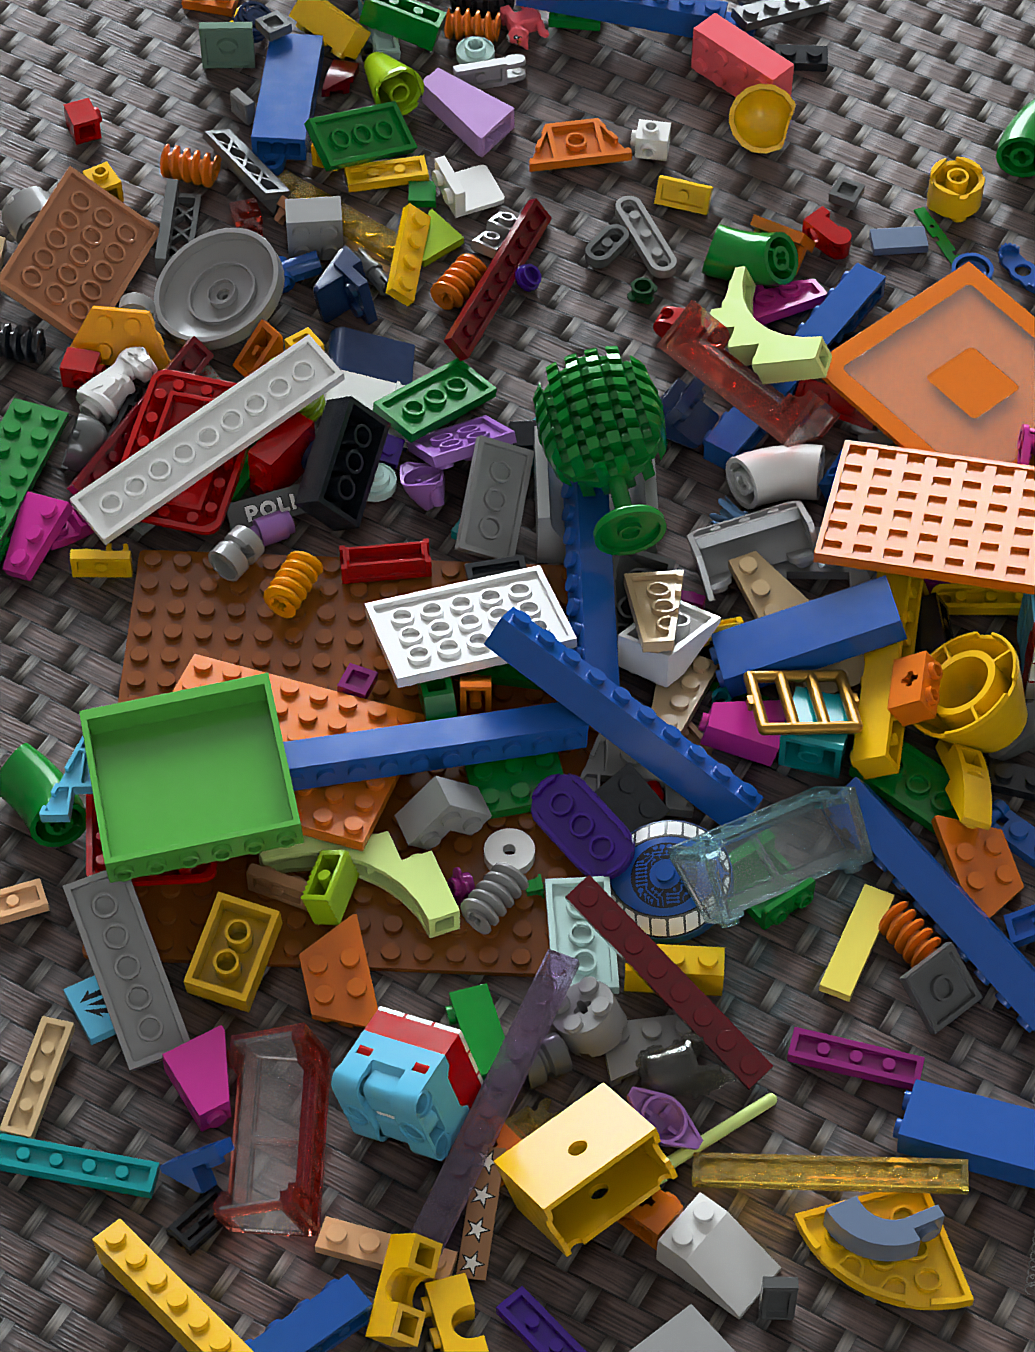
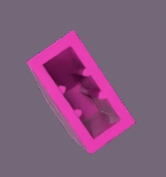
[698,700,786,767]
[162,1025,232,1132]

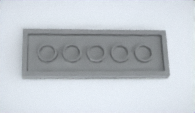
[63,870,190,1072]

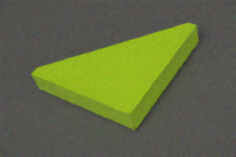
[422,209,464,267]

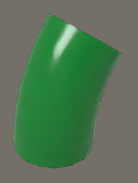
[996,98,1035,178]
[701,224,798,286]
[0,742,86,847]

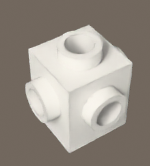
[630,119,671,161]

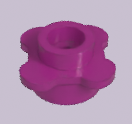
[447,867,475,906]

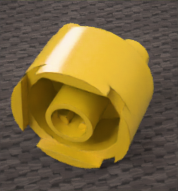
[927,157,985,222]

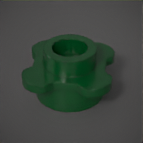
[627,277,658,305]

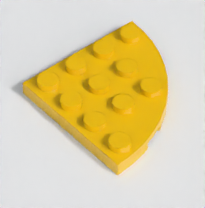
[794,1179,974,1311]

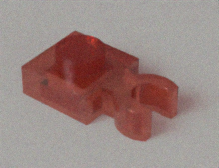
[229,197,263,237]

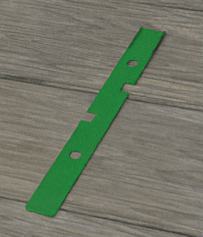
[913,207,960,265]

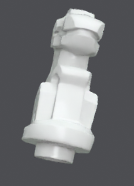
[76,347,158,424]

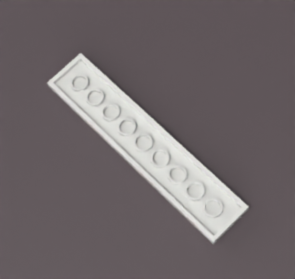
[70,334,345,545]

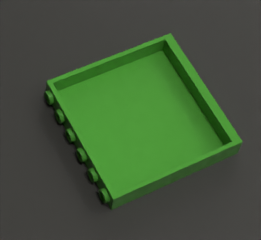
[79,673,304,883]

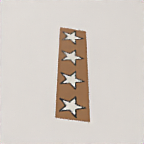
[456,1146,506,1281]

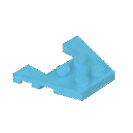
[39,736,93,822]

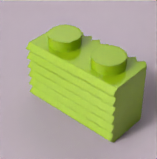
[300,850,360,925]

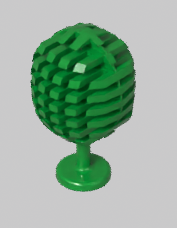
[533,346,668,556]

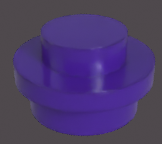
[515,264,542,292]

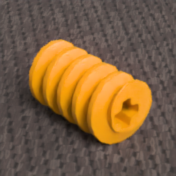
[263,551,323,618]

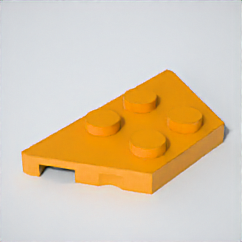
[70,306,171,370]

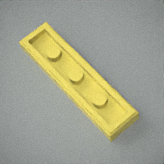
[819,884,895,1002]

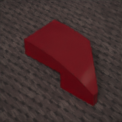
[321,59,359,97]

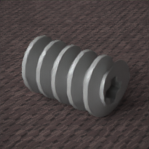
[460,862,529,934]

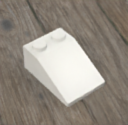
[617,600,721,688]
[656,1192,781,1319]

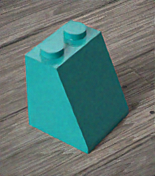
[778,686,850,778]

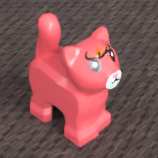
[499,5,549,50]

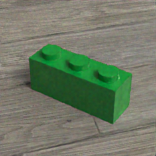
[359,0,447,51]
[444,983,514,1090]

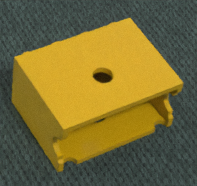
[493,1082,678,1257]

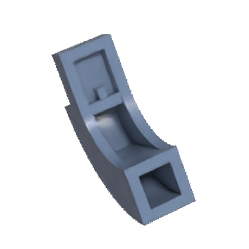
[823,1196,945,1261]

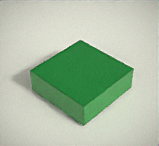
[408,181,436,207]

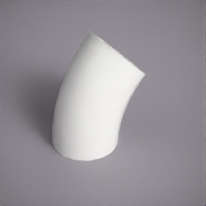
[725,444,825,509]

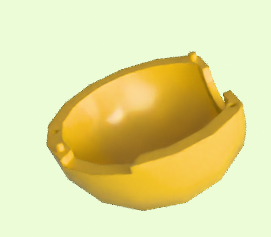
[729,83,796,154]

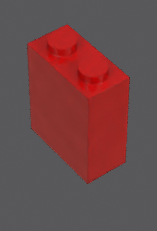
[247,412,315,496]

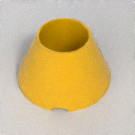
[913,631,1028,753]

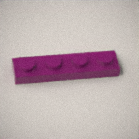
[787,1027,925,1091]

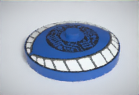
[610,820,733,944]

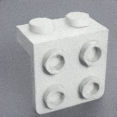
[432,156,504,218]

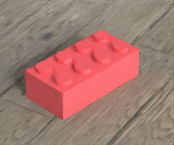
[691,13,794,98]

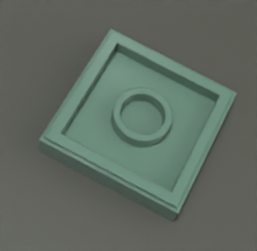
[199,22,255,68]

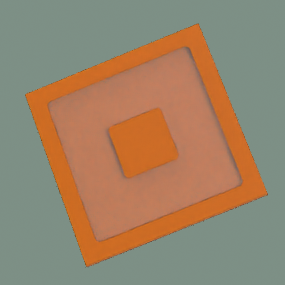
[822,261,1035,466]

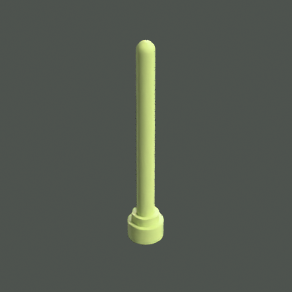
[660,1093,777,1185]

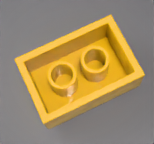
[183,892,283,1013]

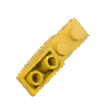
[935,739,992,831]

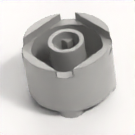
[1,186,50,244]
[550,976,628,1057]

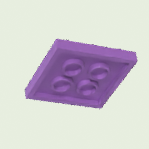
[406,415,517,470]

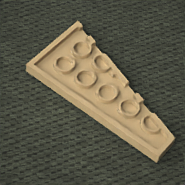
[728,551,865,695]

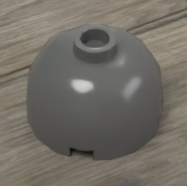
[61,413,108,473]

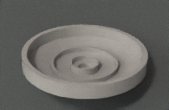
[154,228,285,350]

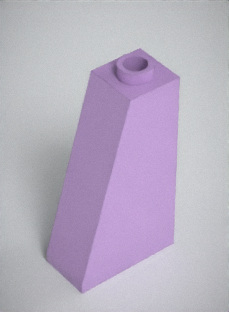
[422,68,515,157]

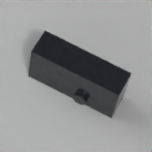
[294,396,391,531]

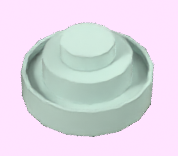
[456,36,495,65]
[367,463,397,502]

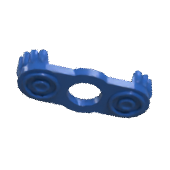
[998,243,1035,294]

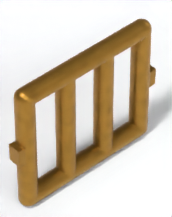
[743,669,863,736]

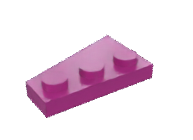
[727,279,827,325]
[2,491,74,581]

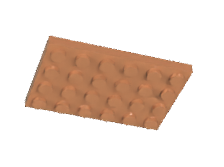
[0,166,159,340]

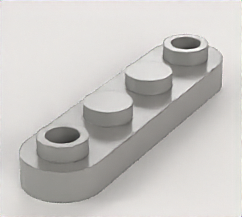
[615,196,677,279]

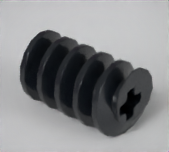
[0,323,46,365]

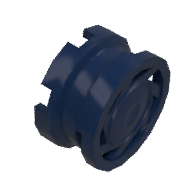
[233,1,271,43]

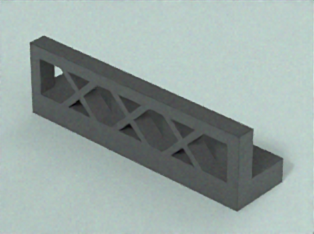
[202,129,291,214]
[155,179,202,278]

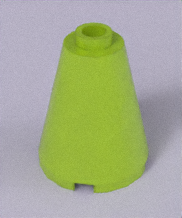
[364,52,424,116]

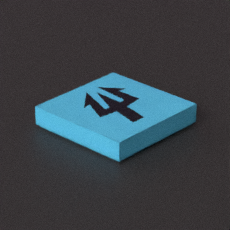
[63,975,116,1045]

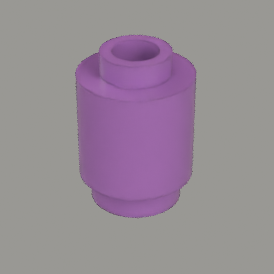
[249,510,296,547]

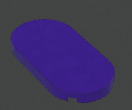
[531,773,635,880]

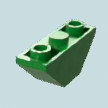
[416,676,458,721]

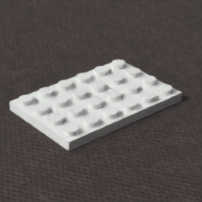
[365,565,577,688]

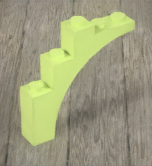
[704,266,832,384]
[259,831,460,938]

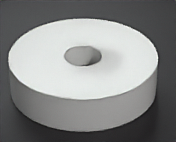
[484,828,535,874]

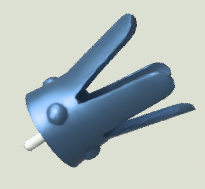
[709,496,748,524]

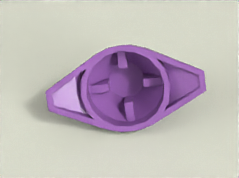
[400,462,445,511]
[627,1086,703,1150]

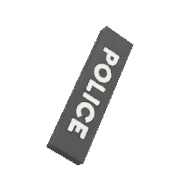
[226,484,306,531]

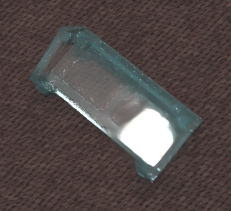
[667,786,874,928]

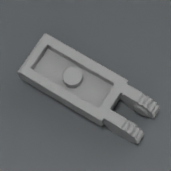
[453,54,526,90]

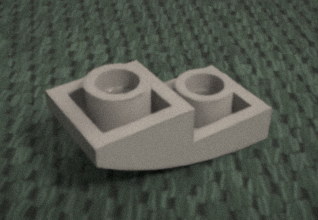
[471,211,517,259]

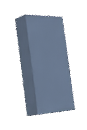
[869,226,929,256]

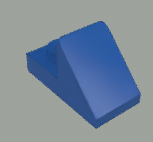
[159,1136,235,1193]

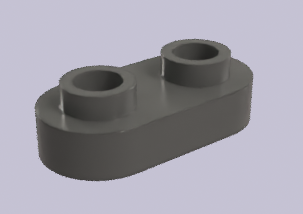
[585,224,629,268]

